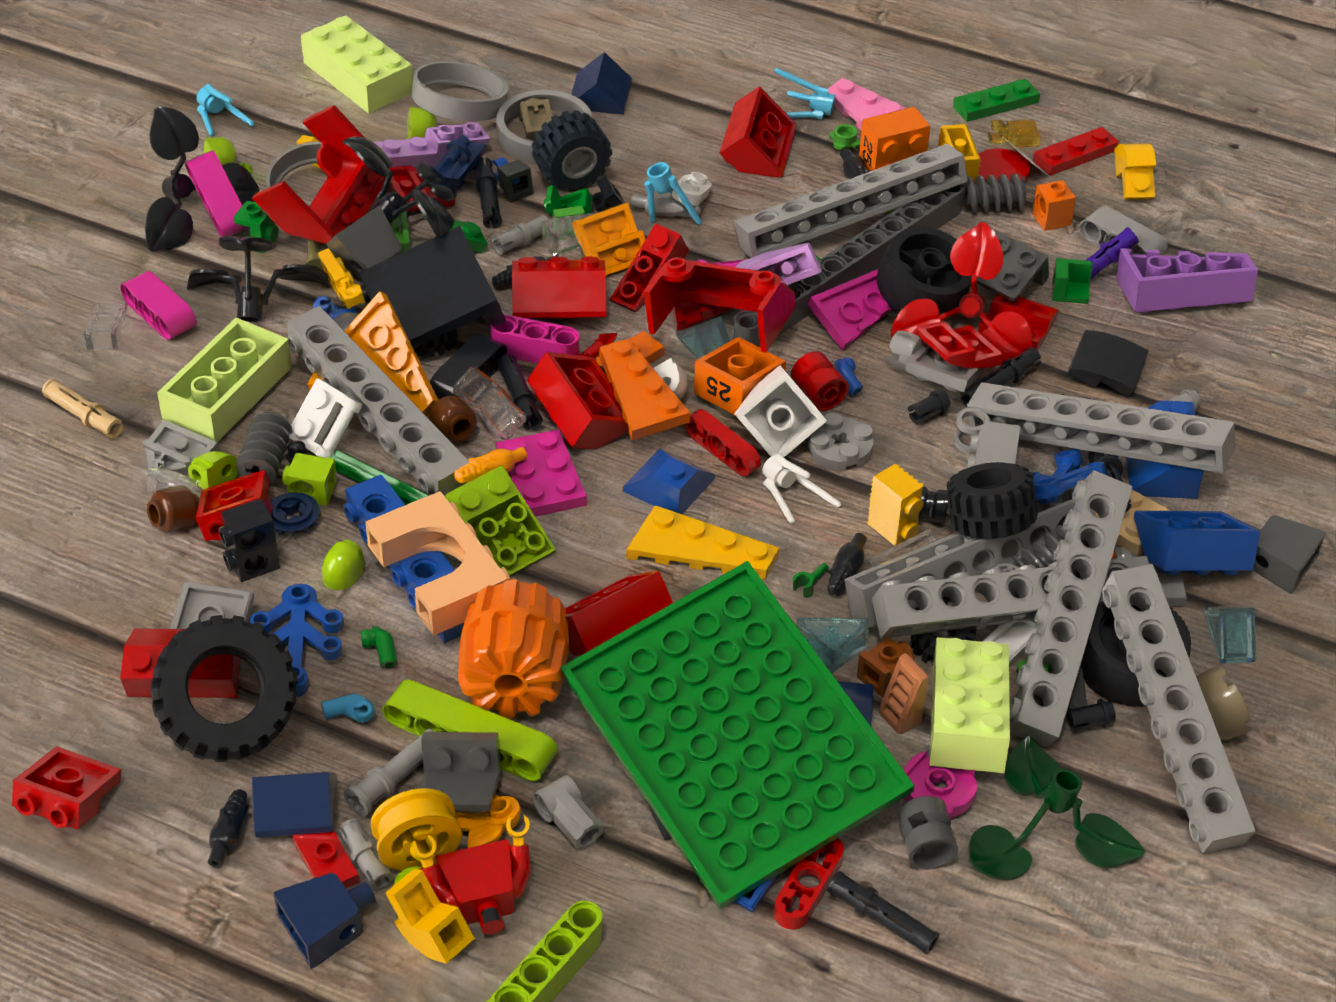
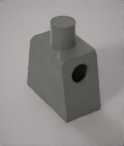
[326,206,402,279]
[1244,515,1326,594]

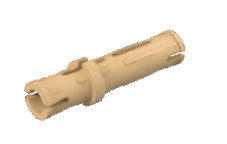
[42,379,123,439]

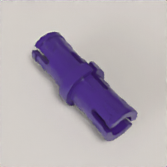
[1085,227,1139,280]

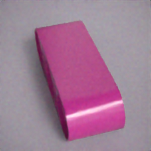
[185,150,249,237]
[120,271,197,340]
[490,315,580,364]

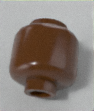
[429,396,477,444]
[147,485,200,533]

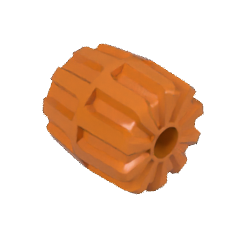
[458,579,569,720]

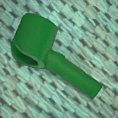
[793,563,829,598]

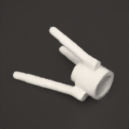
[762,454,841,524]

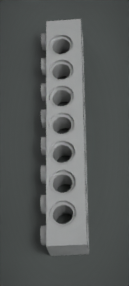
[734,143,968,258]
[286,306,469,496]
[967,382,1236,473]
[1010,470,1133,748]
[844,486,1096,628]
[871,553,1149,639]
[1102,564,1256,854]

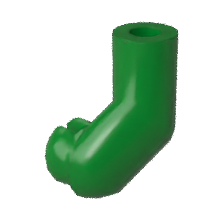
[360,626,398,669]

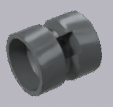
[898,796,958,870]

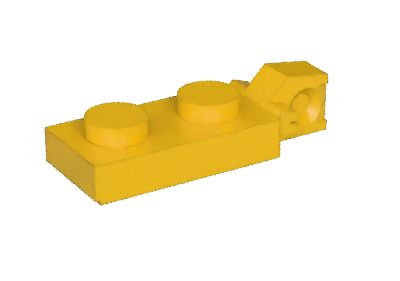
[318,248,365,309]

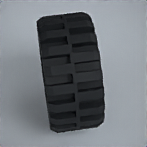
[151,615,298,762]

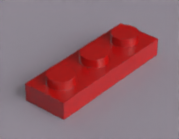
[1032,127,1120,176]

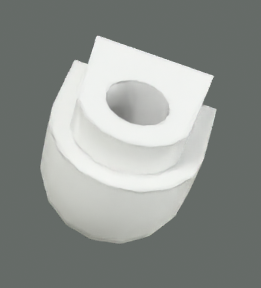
[653,358,688,400]

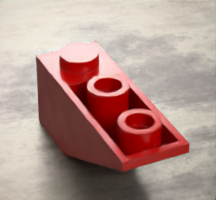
[610,223,689,312]

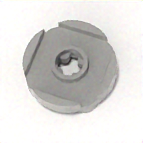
[807,412,874,471]

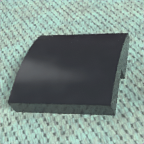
[1068,330,1148,397]

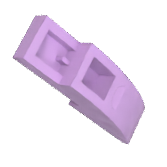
[374,122,491,169]

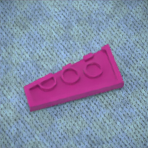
[807,269,893,351]

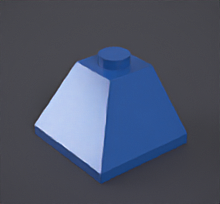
[623,448,715,514]

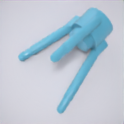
[774,68,836,120]
[197,83,254,136]
[644,162,702,225]

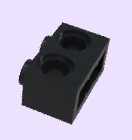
[219,498,280,582]

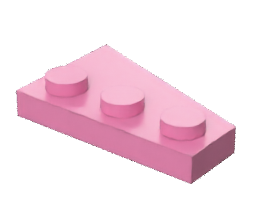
[828,78,906,130]

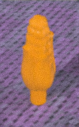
[454,447,527,484]

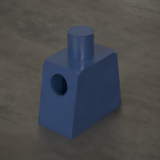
[273,873,376,969]

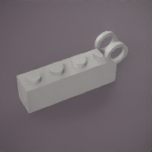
[953,408,1021,468]

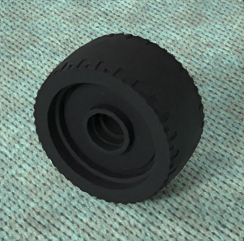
[876,226,972,321]
[1081,601,1191,707]

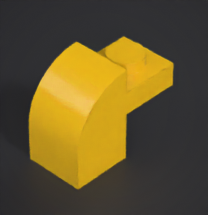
[1114,143,1156,200]
[385,869,475,964]

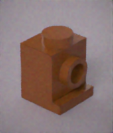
[857,638,915,698]

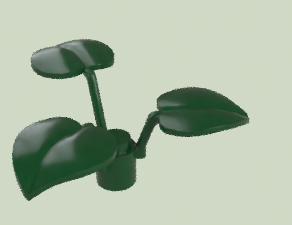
[968,736,1145,880]

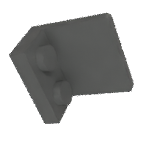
[977,231,1049,302]
[419,732,501,814]

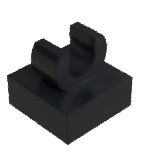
[592,175,625,213]

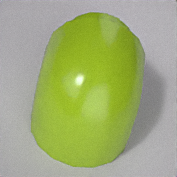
[407,107,437,139]
[203,137,237,165]
[188,451,238,489]
[322,539,365,591]

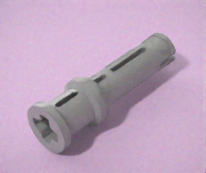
[344,729,433,817]

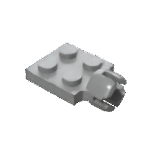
[886,331,985,392]

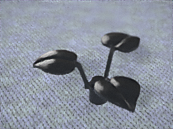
[145,107,260,251]
[342,137,457,239]
[187,236,330,322]

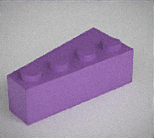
[1116,248,1258,313]

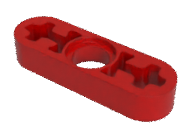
[684,409,761,477]
[774,838,844,930]

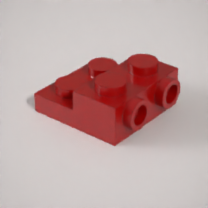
[195,469,273,542]
[12,746,122,830]

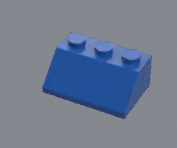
[1126,401,1204,499]
[1134,511,1260,575]

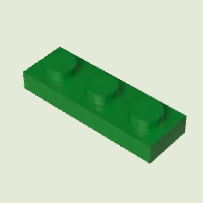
[953,79,1040,122]

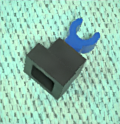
[492,157,533,202]

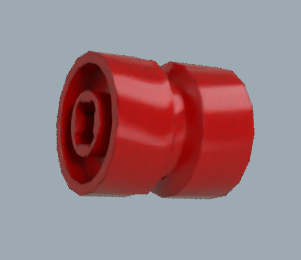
[790,351,849,411]

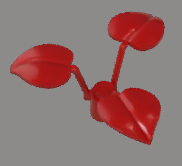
[891,222,1033,362]

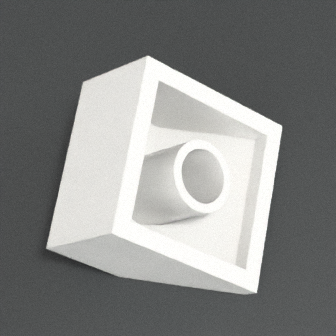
[734,365,827,457]

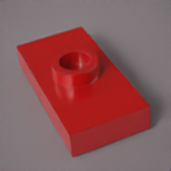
[292,829,360,888]

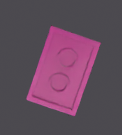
[495,429,587,517]

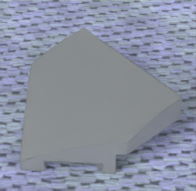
[142,419,220,477]

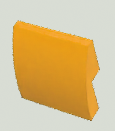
[571,202,646,275]

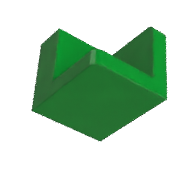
[1052,258,1092,304]

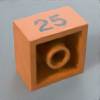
[859,106,931,171]
[694,337,786,416]

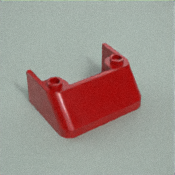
[252,105,386,244]
[644,257,796,353]

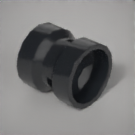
[918,487,948,524]

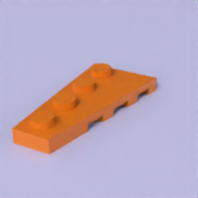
[599,339,690,441]

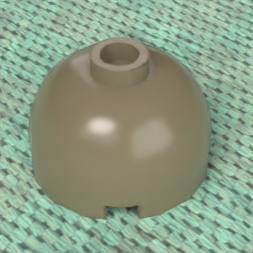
[1196,665,1252,740]

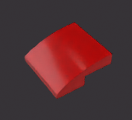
[978,295,1059,350]
[916,321,1003,368]

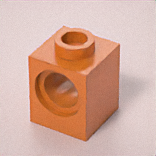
[1032,180,1076,231]

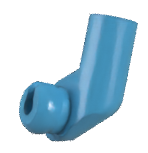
[321,693,375,723]

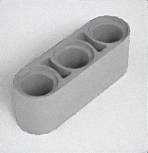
[1079,206,1168,255]

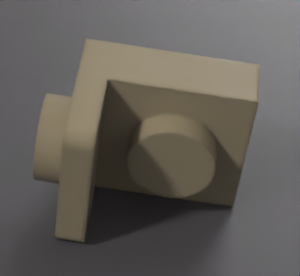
[519,98,552,138]

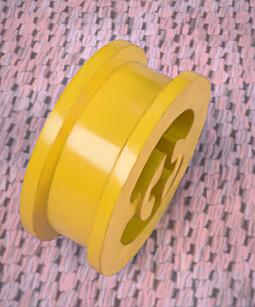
[370,788,462,871]

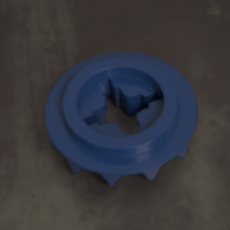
[271,492,320,536]

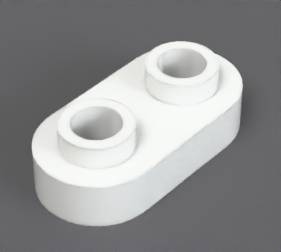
[672,172,712,206]

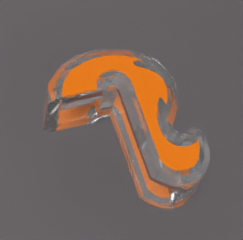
[453,367,526,440]

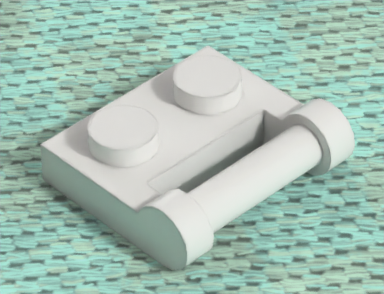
[289,378,363,458]

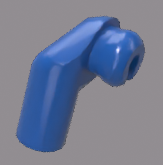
[313,296,356,319]
[833,357,863,396]

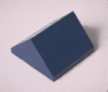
[571,52,632,115]
[252,772,338,838]

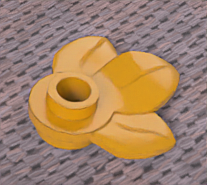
[454,794,521,848]

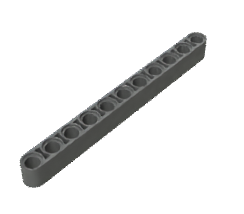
[733,183,965,347]

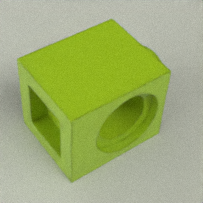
[282,453,337,506]

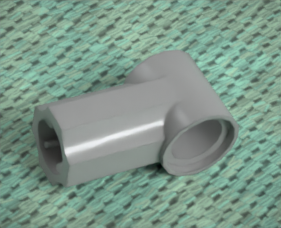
[532,775,603,850]

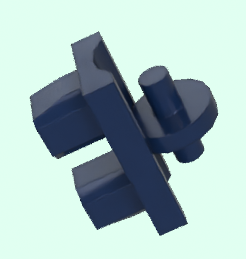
[435,135,487,190]

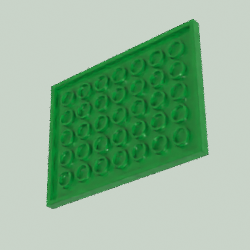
[561,561,915,909]

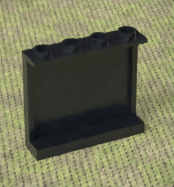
[359,226,506,348]

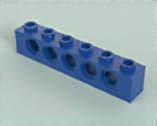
[343,474,464,643]

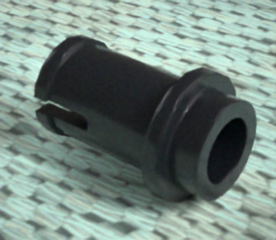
[908,390,951,425]
[1066,699,1116,732]

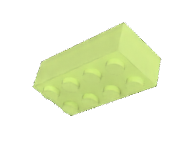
[301,15,413,113]
[157,318,292,442]
[929,637,1010,773]

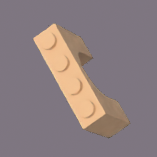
[365,491,510,636]

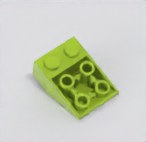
[445,465,556,576]

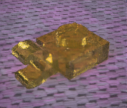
[988,119,1041,147]

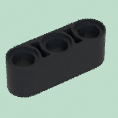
[430,333,507,401]

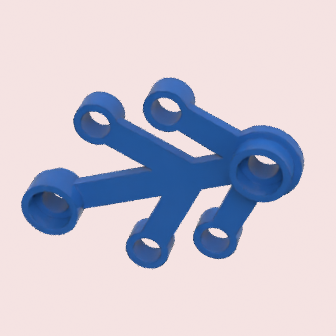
[1032,449,1107,504]
[250,584,344,697]

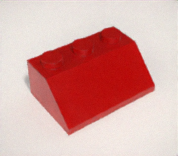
[719,86,797,178]
[512,256,606,318]
[527,352,629,449]
[565,571,673,656]
[120,628,241,698]

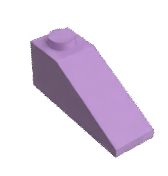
[735,243,822,285]

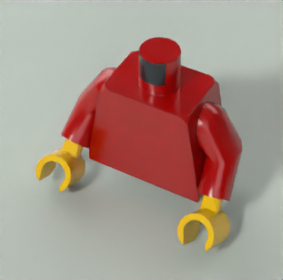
[410,815,531,935]

